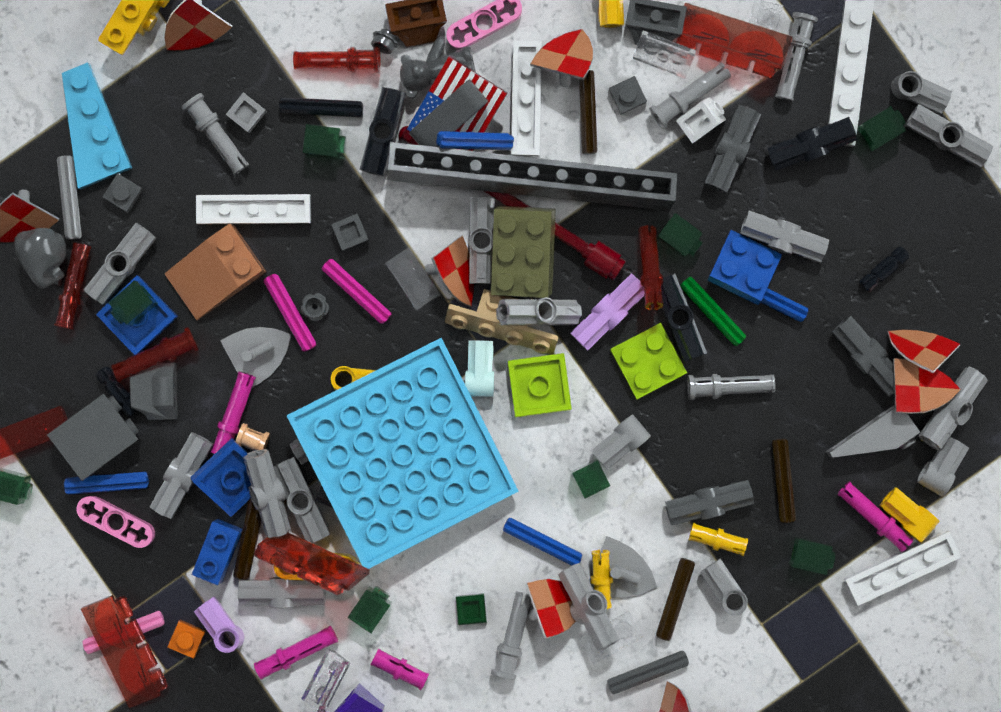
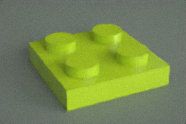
[610,323,687,399]
[508,353,572,417]

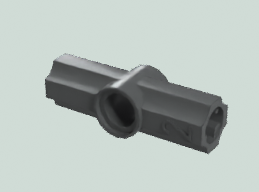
[704,105,761,193]
[832,316,895,396]
[665,480,754,525]

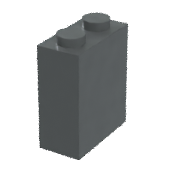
[47,394,140,481]

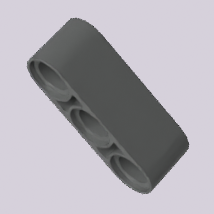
[409,79,489,147]

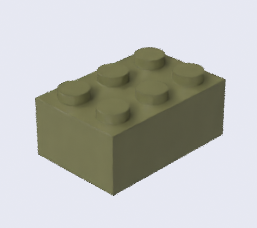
[491,206,556,298]

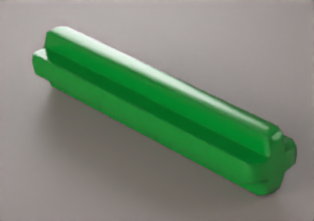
[680,277,746,346]

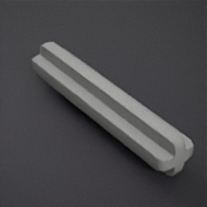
[57,155,82,240]

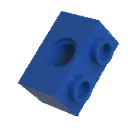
[191,519,243,585]

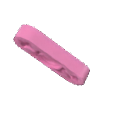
[446,0,522,50]
[77,496,155,548]

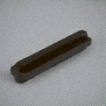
[579,70,598,155]
[772,439,796,523]
[233,498,261,580]
[656,558,695,641]

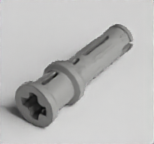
[775,12,818,101]
[649,62,731,129]
[181,93,249,175]
[687,374,775,400]
[491,591,531,680]

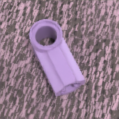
[194,596,244,653]

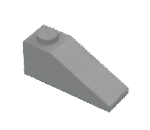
[825,404,920,457]

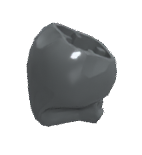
[14,228,67,289]

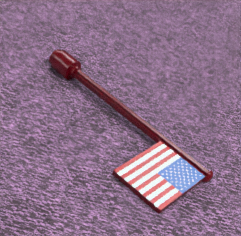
[398,56,626,280]

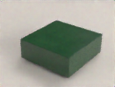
[456,593,487,625]

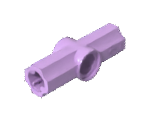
[570,273,649,351]

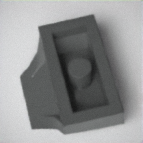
[625,0,687,50]
[130,363,178,420]

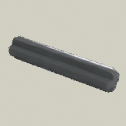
[607,651,689,694]

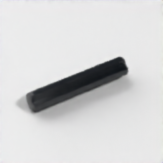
[279,97,363,117]

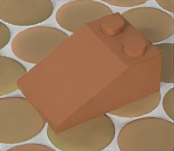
[165,223,267,320]

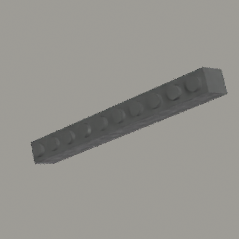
[386,142,677,211]

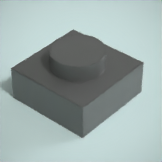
[609,76,647,115]
[103,173,143,213]
[331,213,369,251]

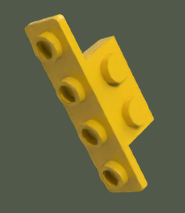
[98,0,170,55]

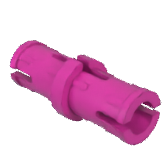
[370,648,429,690]

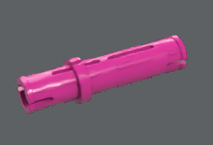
[211,371,256,454]
[837,481,914,552]
[254,625,338,680]

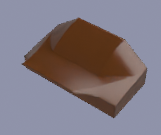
[385,0,447,47]

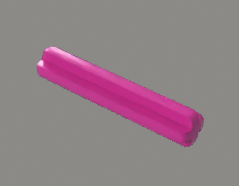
[322,259,391,324]
[264,274,316,351]

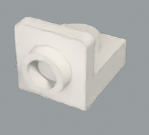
[676,97,726,143]

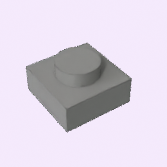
[226,92,267,133]

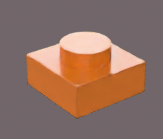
[168,620,206,658]

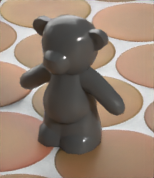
[400,37,476,99]

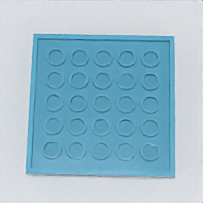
[286,338,519,571]

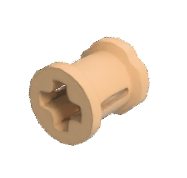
[236,423,270,451]

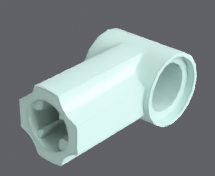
[465,341,494,397]

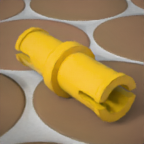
[688,523,748,556]
[590,550,613,609]

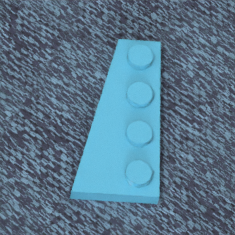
[62,62,132,190]

